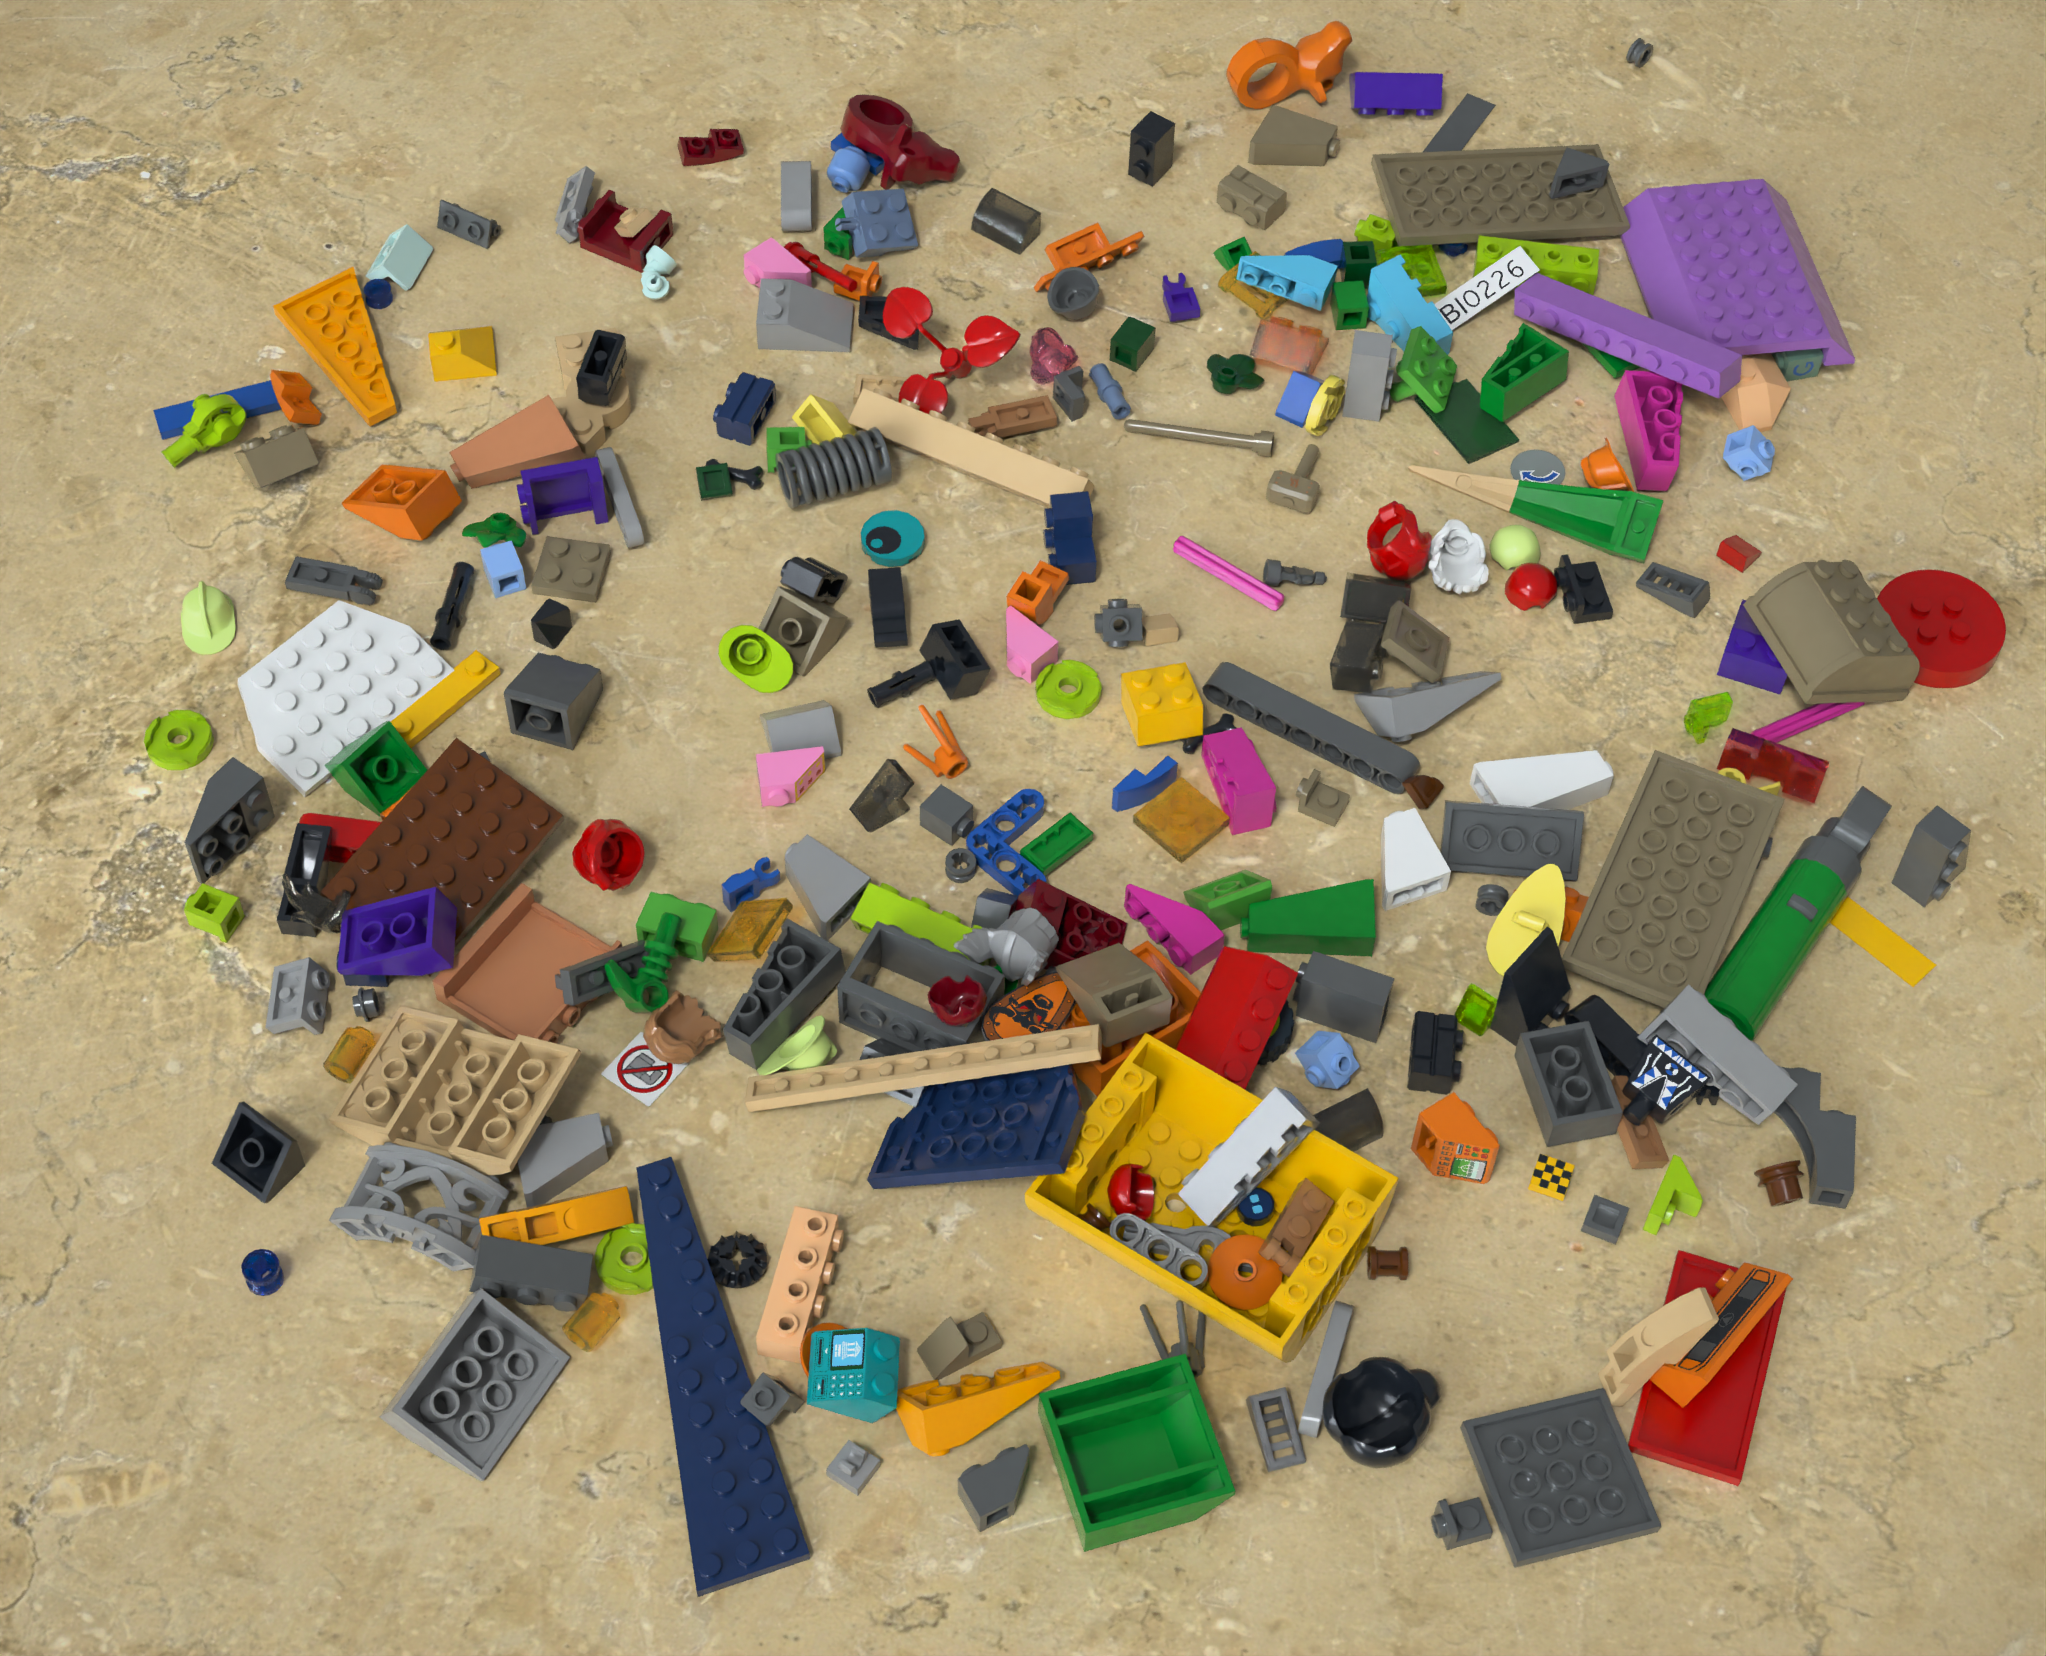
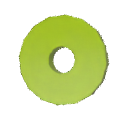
[1035,660,1102,719]
[144,710,214,770]
[594,1223,653,1295]

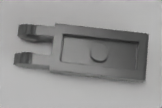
[285,556,383,606]

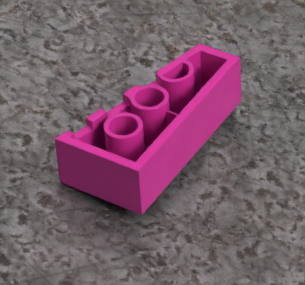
[1614,370,1683,491]

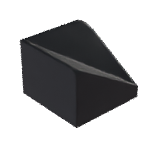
[531,598,572,649]

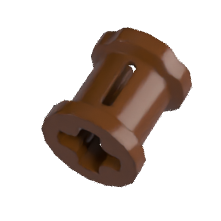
[1367,1246,1408,1280]

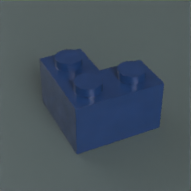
[1043,491,1097,585]

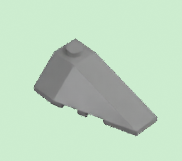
[1354,671,1501,742]

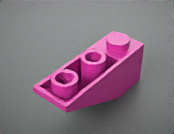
[1124,884,1225,975]

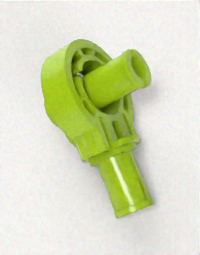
[161,394,246,468]

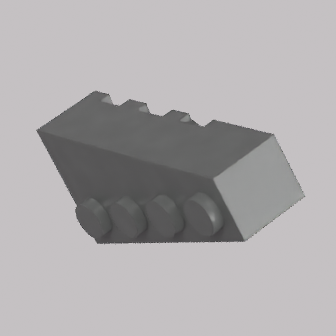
[723,918,846,1070]

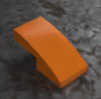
[270,370,322,425]

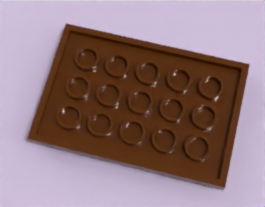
[321,737,564,976]

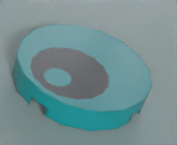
[861,510,925,567]

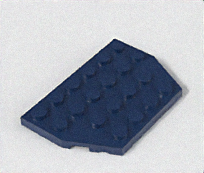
[867,1064,1085,1189]

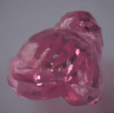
[1029,327,1078,385]

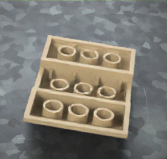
[329,1005,581,1175]

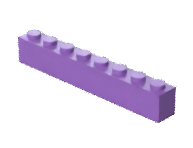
[1514,273,1742,399]

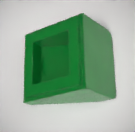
[1213,236,1254,276]

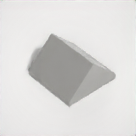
[760,700,841,760]

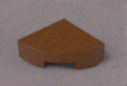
[1402,775,1444,809]

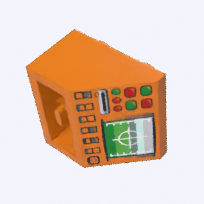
[1411,1092,1500,1184]

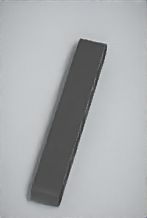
[1202,662,1420,794]

